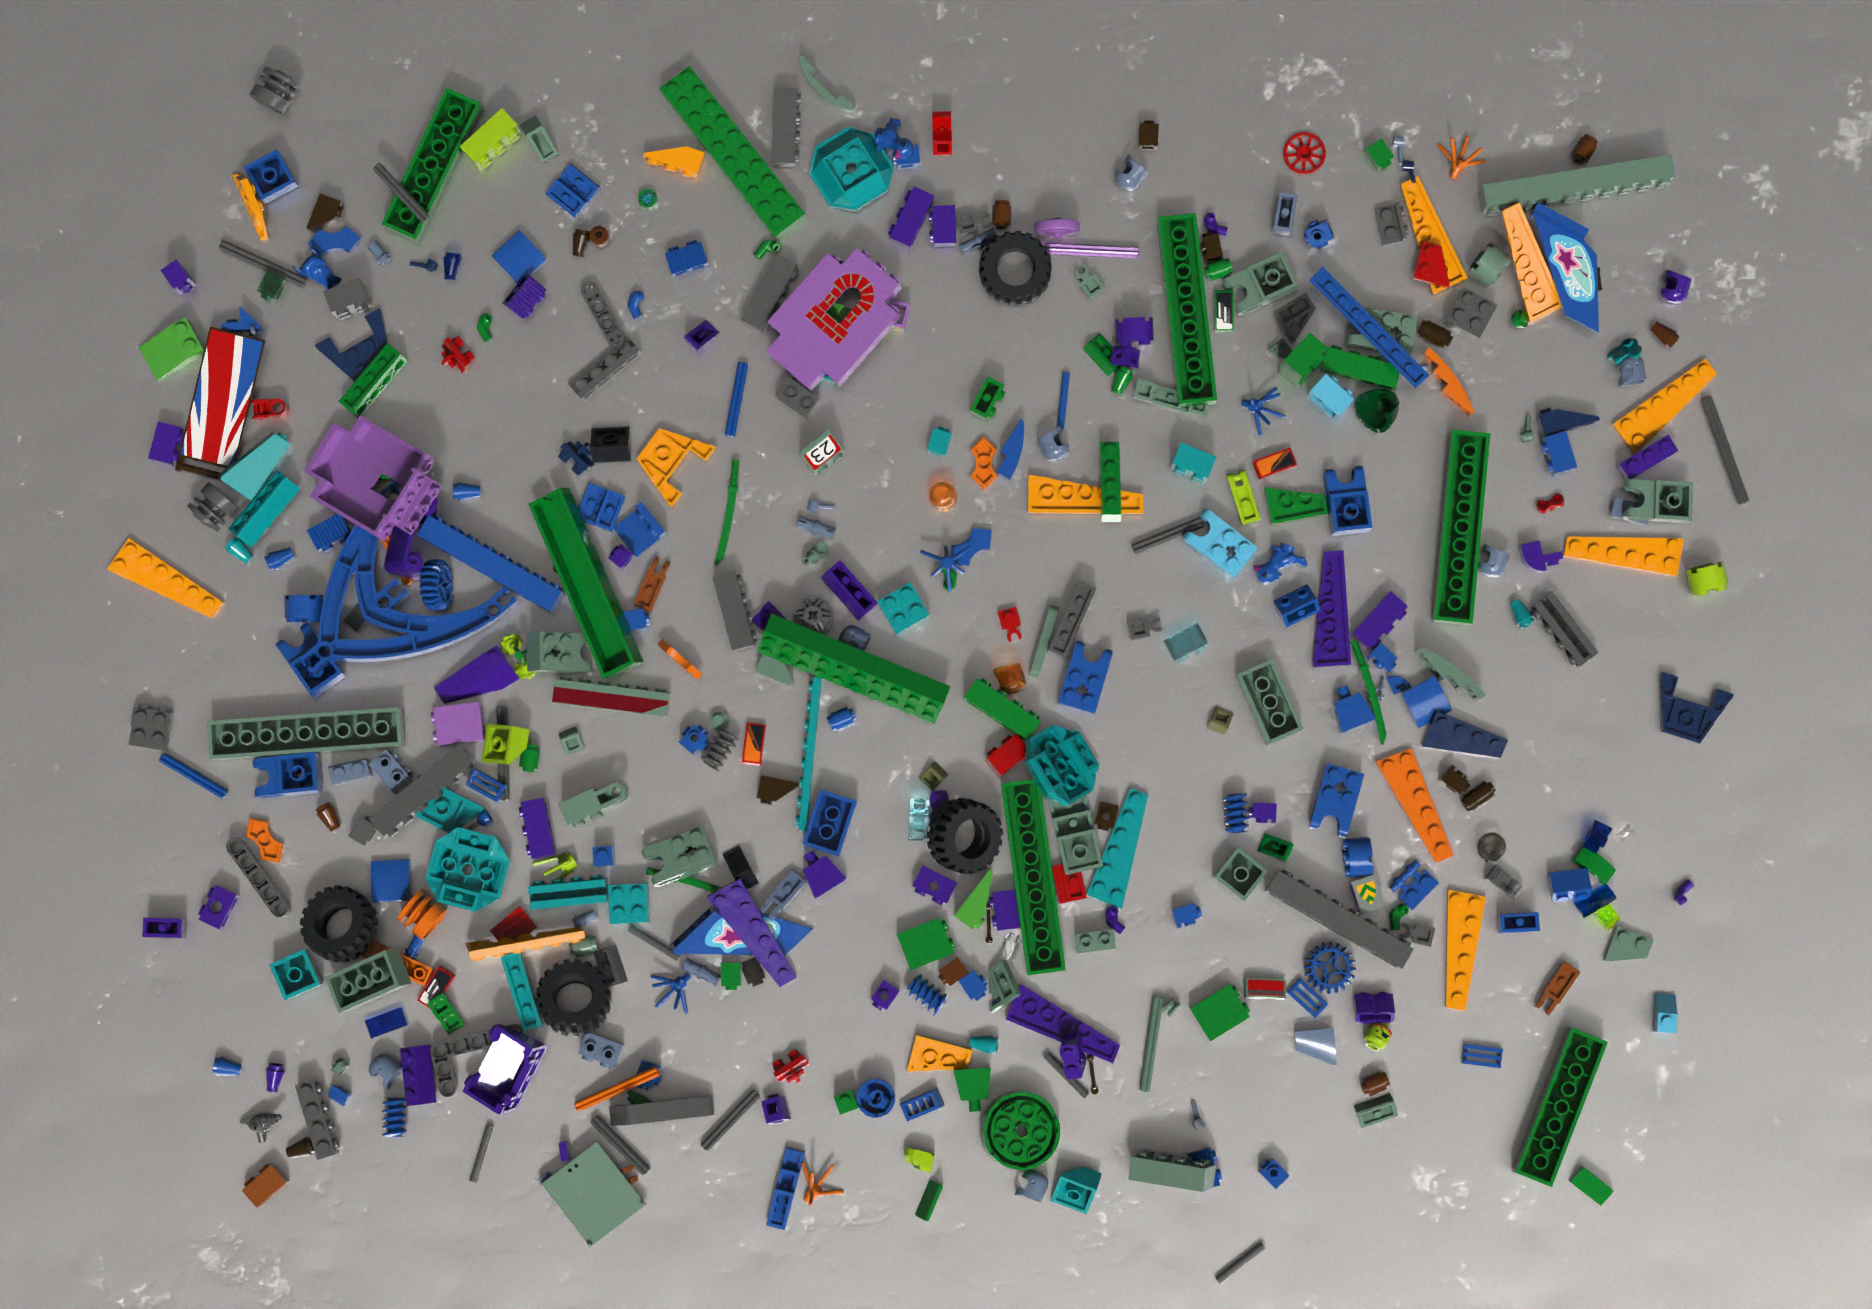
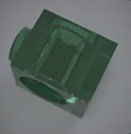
[257,270,287,302]

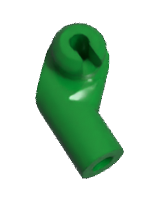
[753,240,781,260]
[476,313,493,343]
[941,568,957,590]
[1389,904,1409,930]

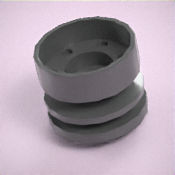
[249,67,300,115]
[187,481,239,532]
[793,595,834,635]

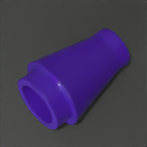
[266,1063,285,1092]

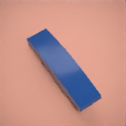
[766,1147,805,1230]

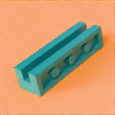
[228,470,300,547]
[528,875,609,910]
[501,952,544,1031]

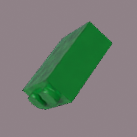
[897,917,956,970]
[1189,984,1251,1041]

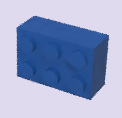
[802,789,857,857]

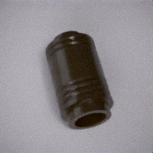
[1417,320,1453,349]
[1460,781,1496,812]

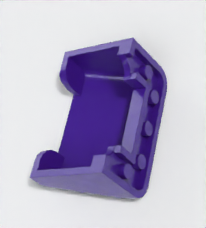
[384,498,438,581]
[462,1024,547,1115]

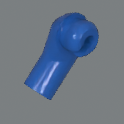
[627,291,644,320]

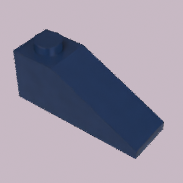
[1536,408,1600,439]

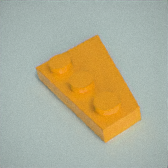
[907,1034,973,1072]

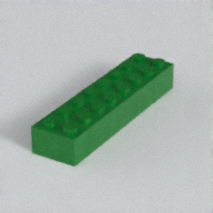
[381,87,483,244]
[1512,1027,1608,1187]

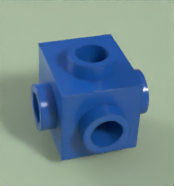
[1303,219,1334,249]
[679,725,709,755]

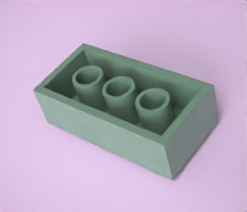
[1235,659,1303,746]
[325,947,411,1013]
[1128,1150,1216,1192]

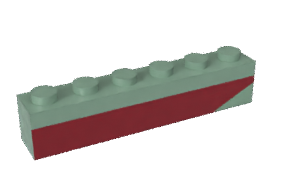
[552,676,671,717]

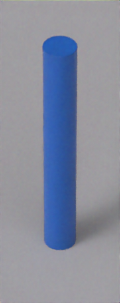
[1056,372,1070,430]

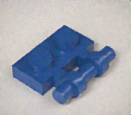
[1389,860,1439,911]

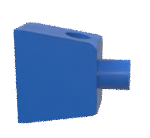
[1333,685,1376,734]

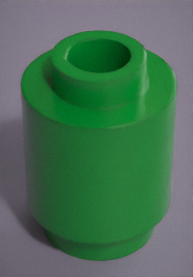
[1204,258,1233,281]
[519,744,540,772]

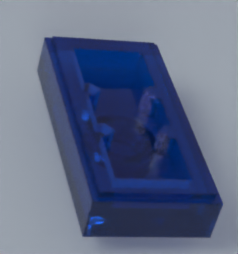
[1573,884,1617,918]
[365,1007,408,1039]

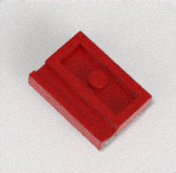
[1051,864,1087,904]
[490,906,538,941]

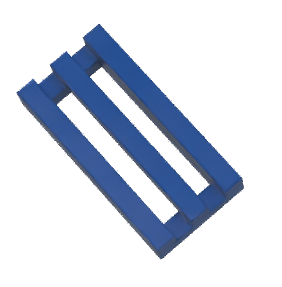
[466,768,508,803]
[1287,978,1328,1018]
[1462,1044,1503,1068]

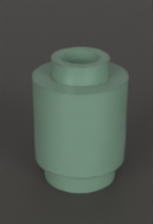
[569,935,598,958]

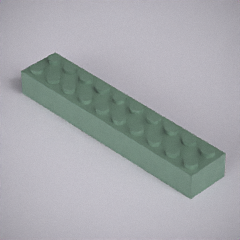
[1478,154,1675,216]
[207,707,405,761]

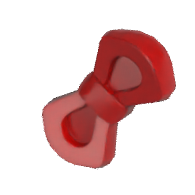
[1536,493,1565,514]

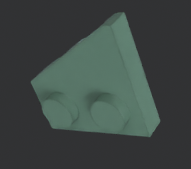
[1604,926,1654,961]
[988,960,1021,1012]

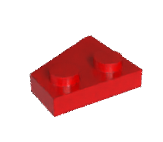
[1413,241,1450,289]

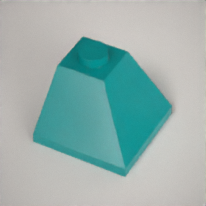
[1050,1167,1102,1214]

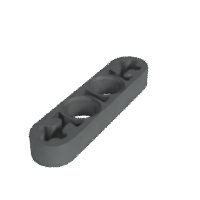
[581,281,625,349]

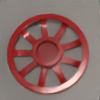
[1283,132,1326,175]

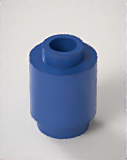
[827,706,856,731]

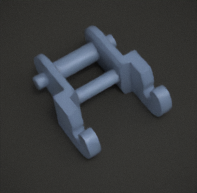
[1365,676,1385,702]

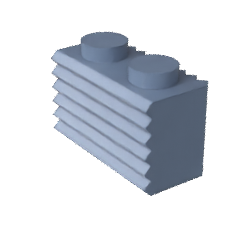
[1272,192,1298,236]
[328,758,372,786]

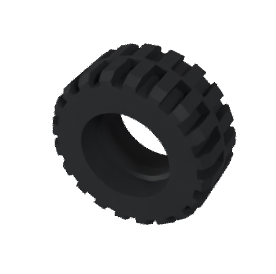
[979,231,1052,307]
[926,798,1003,874]
[300,885,378,963]
[536,959,612,1037]

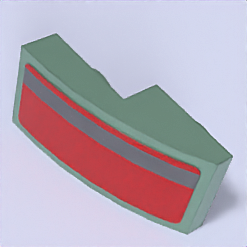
[1244,978,1286,1000]

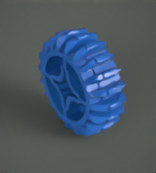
[419,559,454,611]
[1304,942,1356,994]

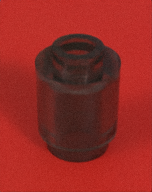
[741,957,766,987]

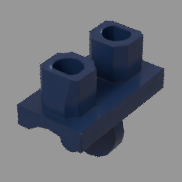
[558,441,595,475]

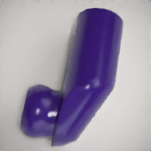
[1204,213,1228,237]
[1673,879,1694,906]
[1105,906,1125,934]

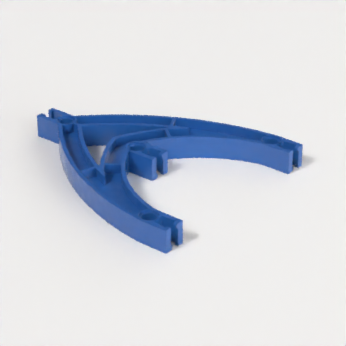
[299,481,517,676]

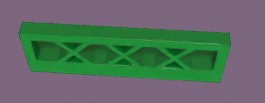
[338,343,408,418]

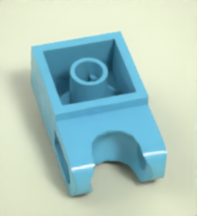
[1182,509,1258,580]

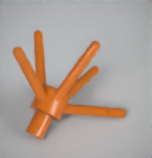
[1437,136,1486,179]
[801,1162,844,1206]

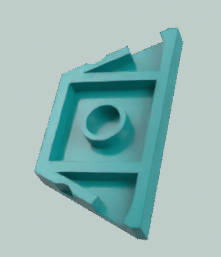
[416,774,485,833]

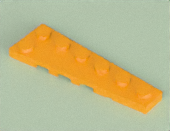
[1400,176,1467,295]
[1500,202,1562,322]
[1612,359,1717,455]
[1028,475,1143,514]
[1563,537,1684,576]
[107,538,223,618]
[1445,890,1486,1011]
[465,926,585,961]

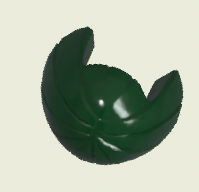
[1354,389,1399,433]

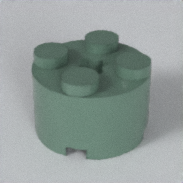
[1467,241,1512,286]

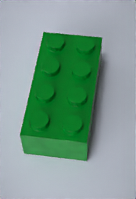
[1278,333,1327,388]
[964,678,1041,741]

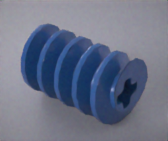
[1223,793,1249,833]
[904,974,947,1016]
[382,1097,407,1137]

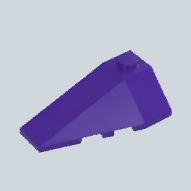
[434,645,519,704]

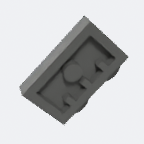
[1375,202,1409,246]

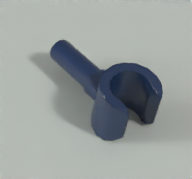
[1402,160,1416,183]
[410,259,438,272]

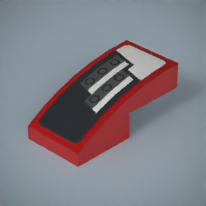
[417,965,456,1008]

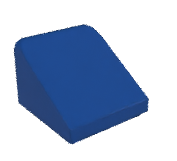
[328,1084,351,1106]

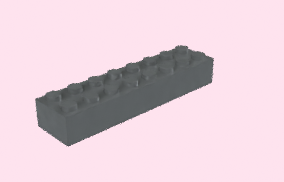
[1264,869,1414,969]

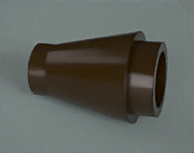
[572,229,590,257]
[286,1137,315,1158]

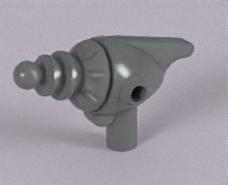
[240,1113,282,1143]

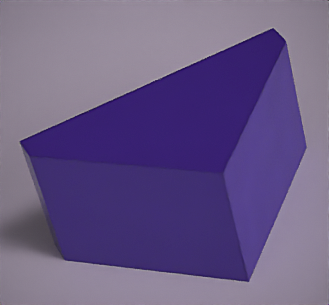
[684,320,720,354]

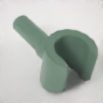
[1520,415,1533,443]

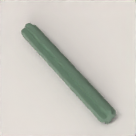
[1140,996,1163,1092]

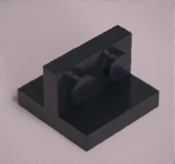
[590,426,631,463]

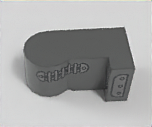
[1484,865,1523,899]

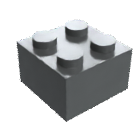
[323,278,372,320]
[1443,287,1498,342]

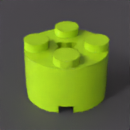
[1685,561,1729,596]

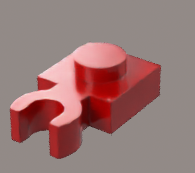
[997,607,1022,643]

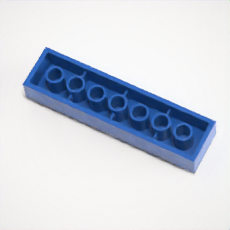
[417,515,565,615]

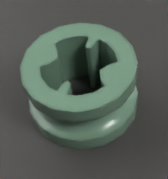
[1162,998,1180,1017]

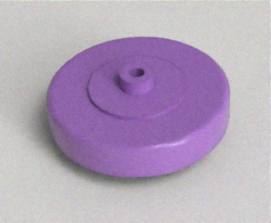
[1034,218,1080,238]

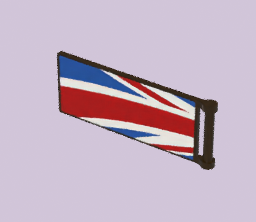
[175,327,266,480]

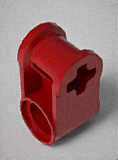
[251,398,289,421]

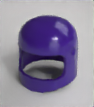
[1660,270,1692,304]

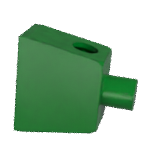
[954,1067,991,1112]

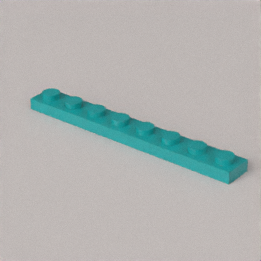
[795,677,822,832]

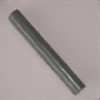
[628,925,681,961]
[1043,1052,1089,1098]
[469,1125,494,1183]
[1216,1242,1266,1284]

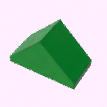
[1257,833,1294,863]

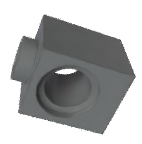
[348,815,377,846]

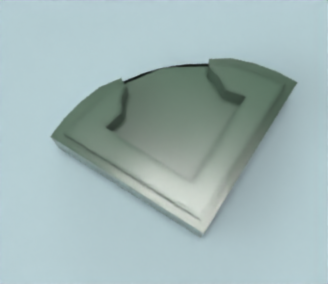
[1268,338,1293,358]

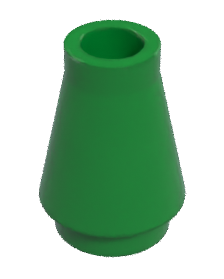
[1111,366,1134,395]

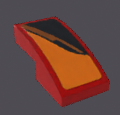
[1252,448,1297,480]
[742,723,766,766]

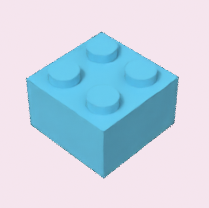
[1308,374,1354,422]

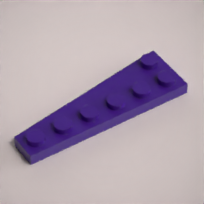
[1313,550,1351,668]
[707,878,797,987]
[1006,984,1120,1063]

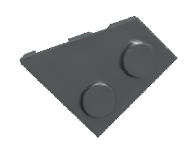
[1273,293,1316,344]

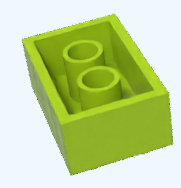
[460,108,521,171]

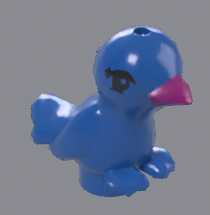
[874,118,914,159]
[1253,542,1308,584]

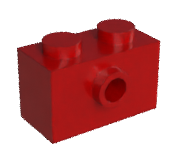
[985,734,1026,778]

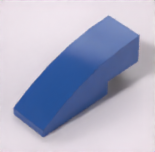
[996,420,1024,482]

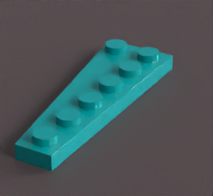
[1086,788,1148,909]

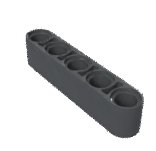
[226,838,291,917]

